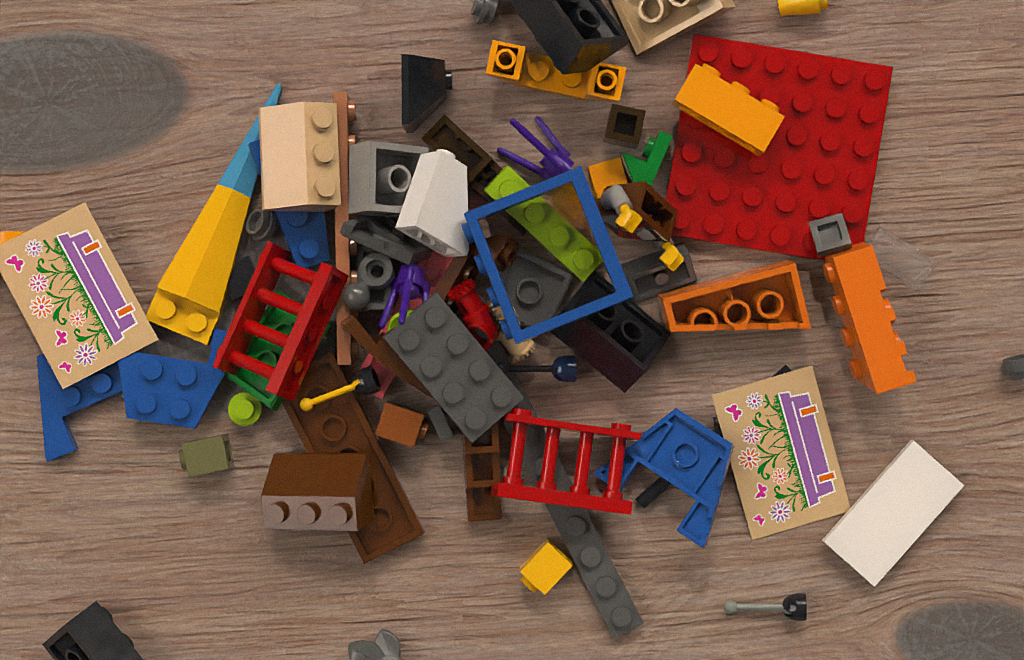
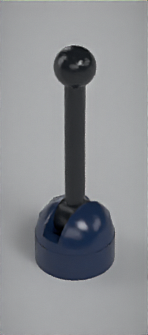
[497,355,577,382]

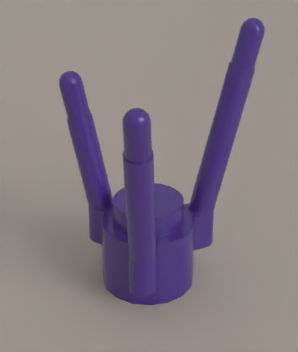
[497,116,574,180]
[379,264,430,329]

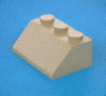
[258,101,341,212]

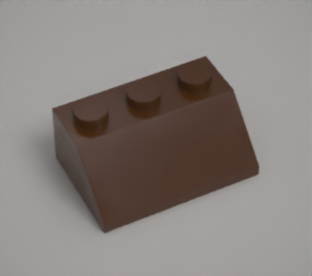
[261,453,375,531]

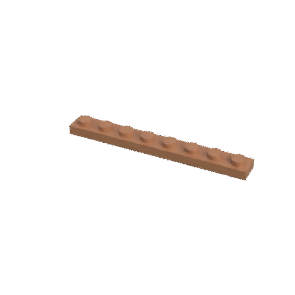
[333,92,360,365]

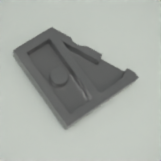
[340,215,432,265]

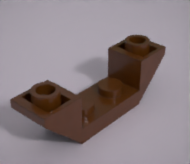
[435,232,519,313]

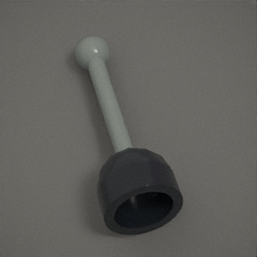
[724,593,807,621]

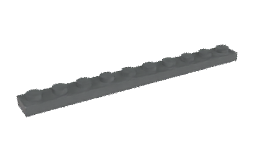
[475,329,644,638]

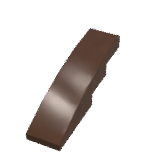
[341,314,433,398]
[462,421,502,522]

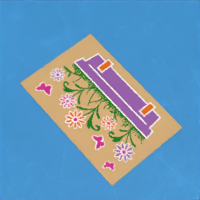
[0,202,159,389]
[712,365,851,540]

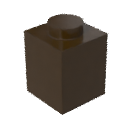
[603,104,646,149]

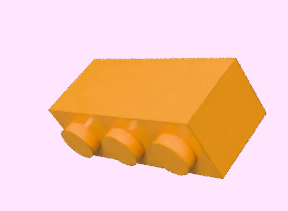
[671,64,785,156]

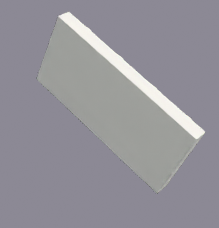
[822,440,964,587]

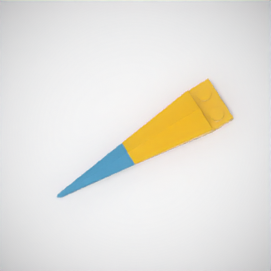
[146,83,282,346]

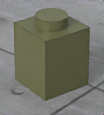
[179,433,235,477]

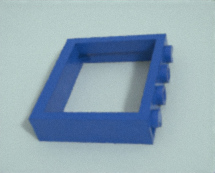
[461,166,634,345]

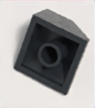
[401,54,453,133]

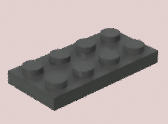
[382,292,524,443]

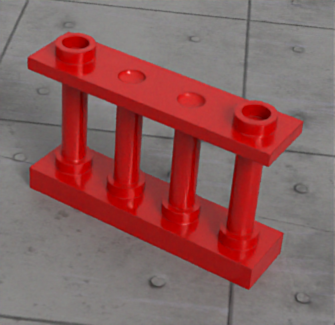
[212,241,349,402]
[491,408,641,515]

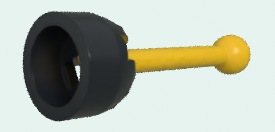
[300,366,381,411]

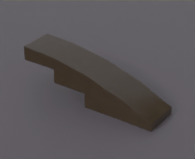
[421,114,527,236]

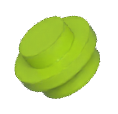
[228,392,262,426]

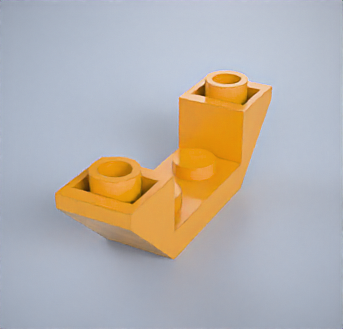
[485,40,627,102]

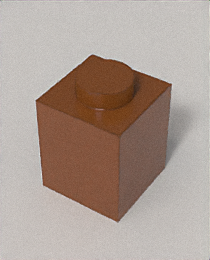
[375,401,430,448]

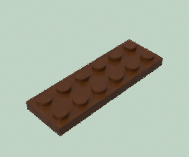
[282,352,425,564]

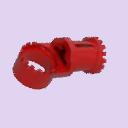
[447,279,499,351]

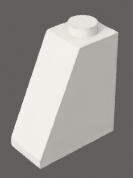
[395,149,469,258]

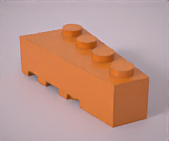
[823,242,917,394]
[657,260,811,332]

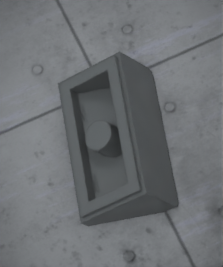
[621,243,697,303]

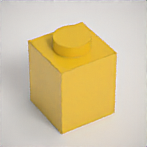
[520,538,573,595]

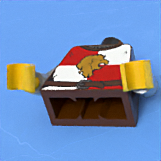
[596,181,684,272]

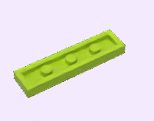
[484,165,603,282]

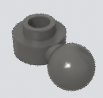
[343,253,395,310]

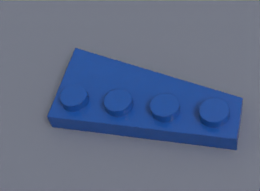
[248,139,330,268]

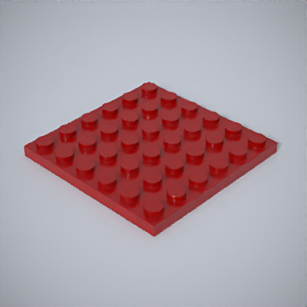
[665,34,893,262]

